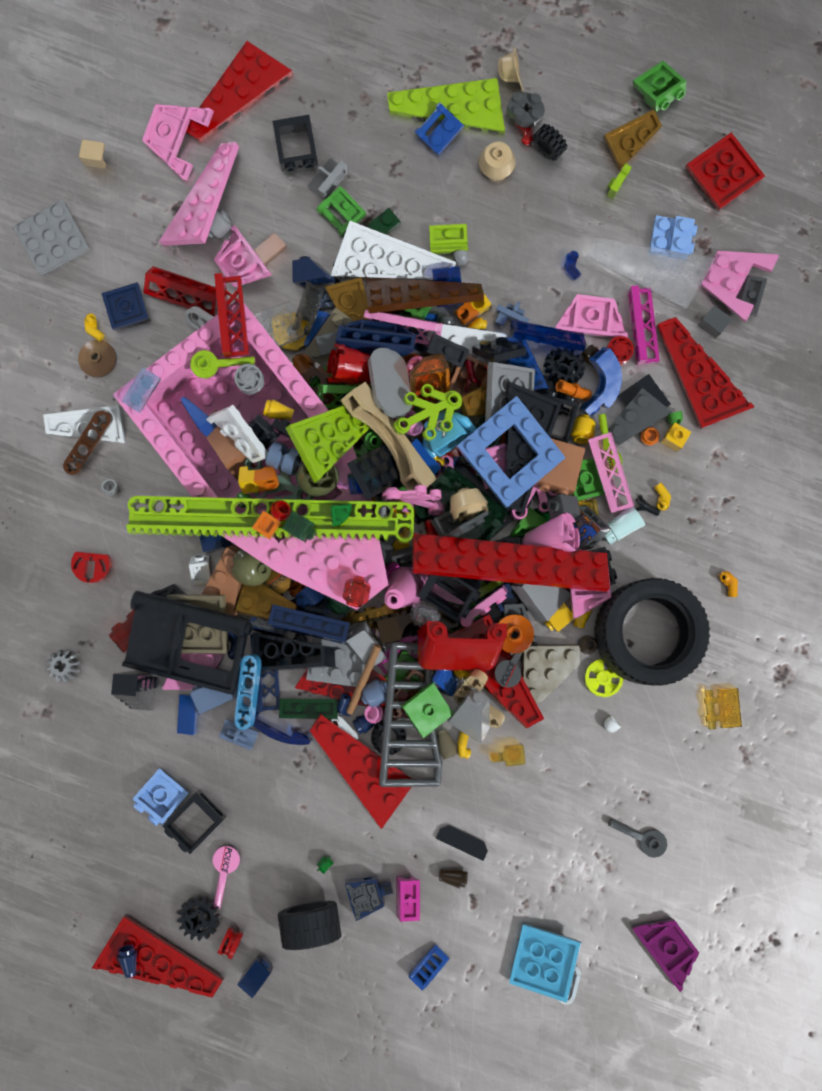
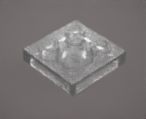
[255,300,305,347]

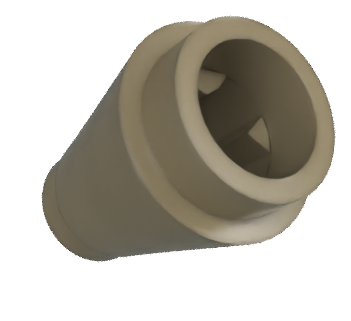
[436,729,458,760]

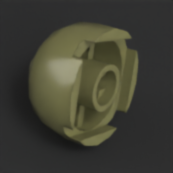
[297,462,339,497]
[232,549,272,586]

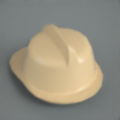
[498,47,524,92]

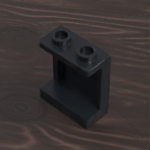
[417,333,469,368]

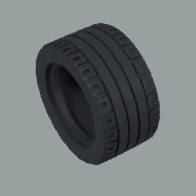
[594,578,710,686]

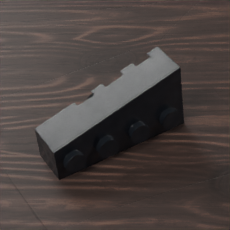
[253,632,335,672]

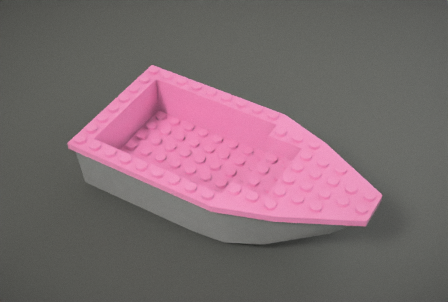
[113,298,389,610]

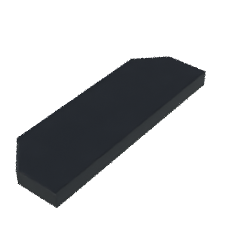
[436,825,488,861]

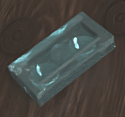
[121,367,161,413]

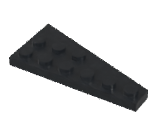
[505,382,562,513]

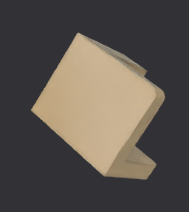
[79,139,106,168]

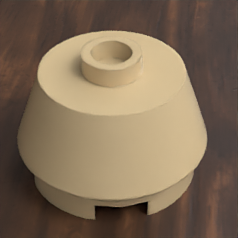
[479,142,516,181]
[450,488,488,521]

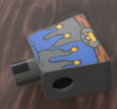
[573,505,611,550]

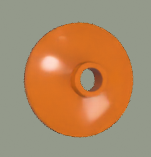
[499,615,534,654]

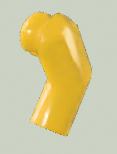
[84,313,105,342]
[654,482,671,511]

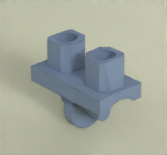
[494,301,529,336]
[219,719,259,750]

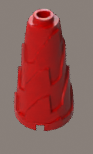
[327,344,371,384]

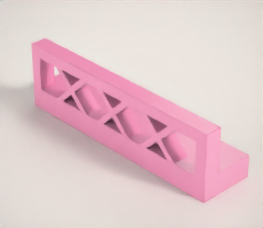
[364,310,443,344]
[588,432,634,513]

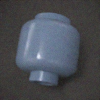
[361,679,387,708]

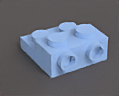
[649,215,698,260]
[132,768,189,826]

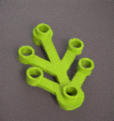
[393,384,462,441]

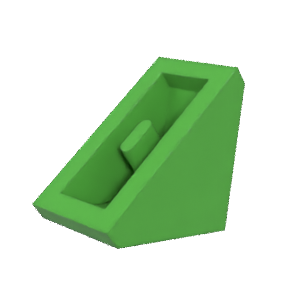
[510,507,548,537]

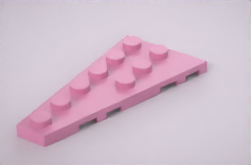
[159,142,239,246]

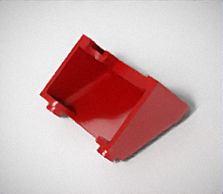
[418,621,507,671]

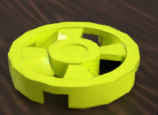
[585,659,623,697]

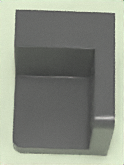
[698,306,732,339]
[316,332,337,356]

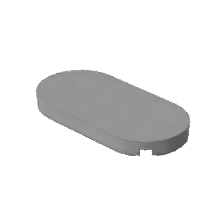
[368,348,413,418]

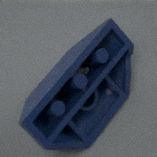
[336,319,416,358]

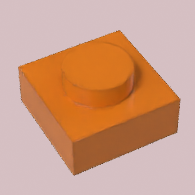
[252,511,281,540]

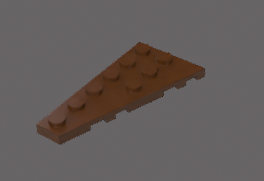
[365,277,484,314]

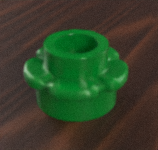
[316,856,334,874]

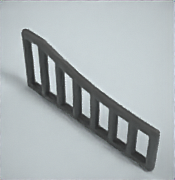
[379,641,443,787]

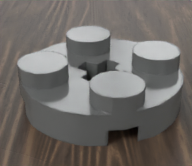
[507,92,545,128]

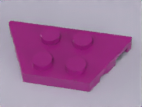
[632,919,699,992]

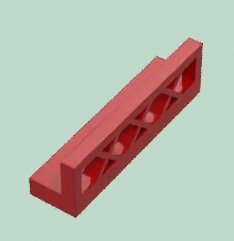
[143,266,217,317]
[214,273,250,358]

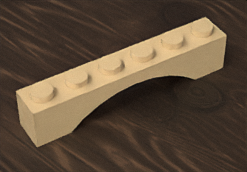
[341,382,437,491]

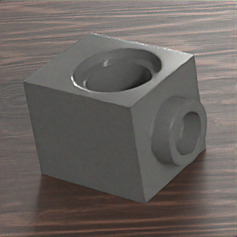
[547,494,581,519]

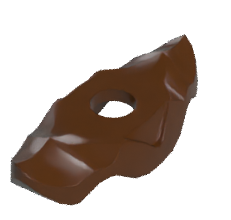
[291,353,338,410]

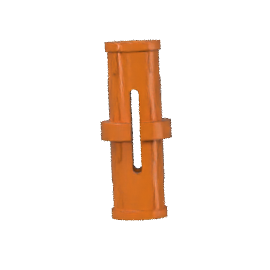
[555,379,592,401]

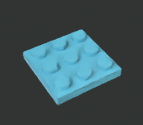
[509,923,581,1003]

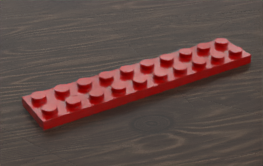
[412,533,610,592]

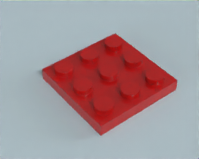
[685,132,765,211]

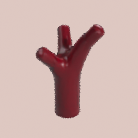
[463,360,481,392]

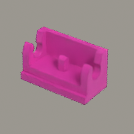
[396,876,420,922]

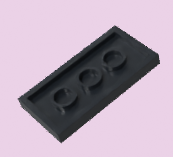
[347,444,401,500]

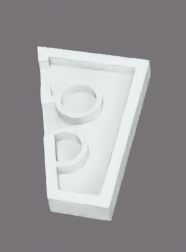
[206,405,268,463]

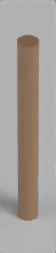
[346,644,382,715]

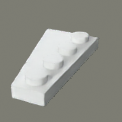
[426,324,507,364]
[43,405,126,443]

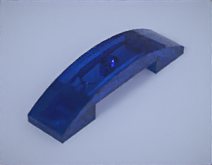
[244,704,312,745]

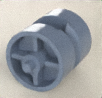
[266,441,302,476]

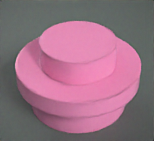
[364,705,384,723]

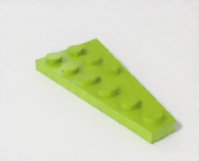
[387,78,505,135]
[285,405,370,483]

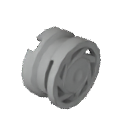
[234,364,265,395]

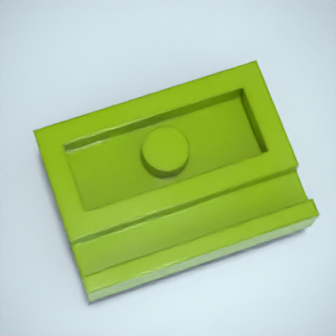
[429,224,468,254]

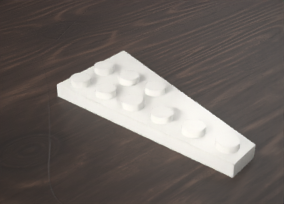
[331,221,456,280]

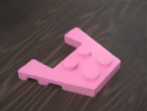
[142,104,214,181]
[701,251,779,323]

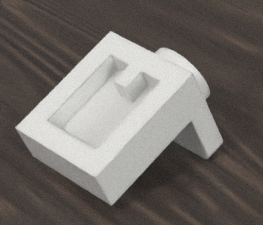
[189,554,212,585]

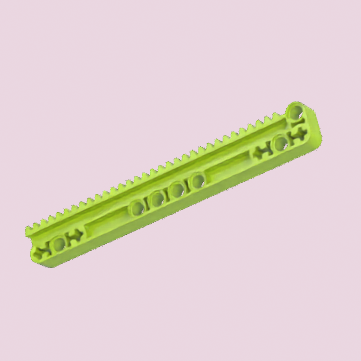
[126,496,414,543]

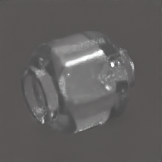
[410,600,441,627]

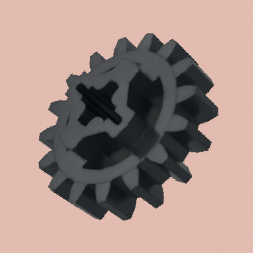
[543,347,586,384]
[177,895,221,941]

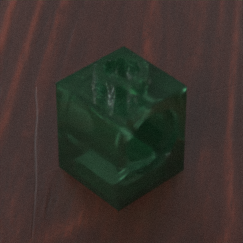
[282,511,317,543]

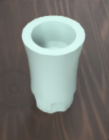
[603,507,646,545]

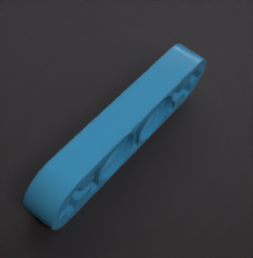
[234,654,261,730]

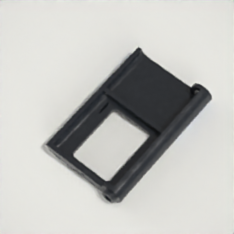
[122,591,253,695]

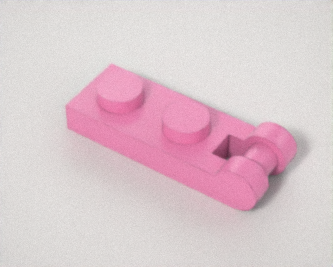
[460,585,508,627]

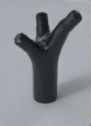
[635,495,661,516]

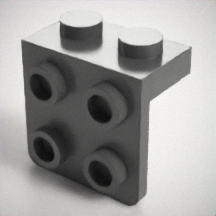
[431,510,489,538]

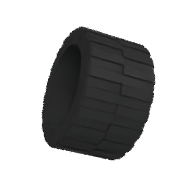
[277,901,342,950]

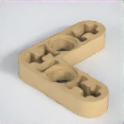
[453,669,505,728]

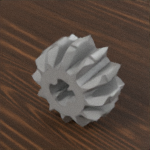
[46,649,80,682]

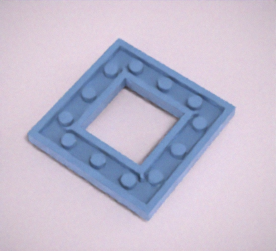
[456,396,566,508]

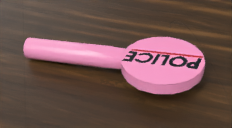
[213,846,240,909]

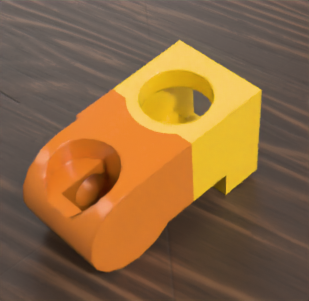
[454,294,492,326]
[238,466,279,494]

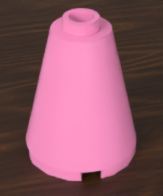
[523,513,580,552]
[384,568,424,609]

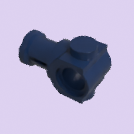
[291,587,324,612]

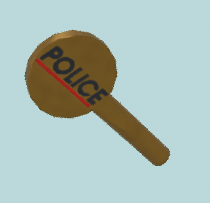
[266,569,292,594]

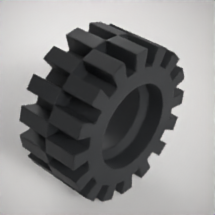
[532,124,568,161]
[371,720,406,755]

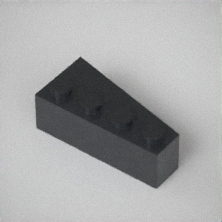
[111,670,159,711]

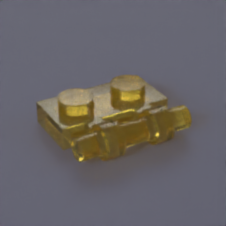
[704,688,742,729]

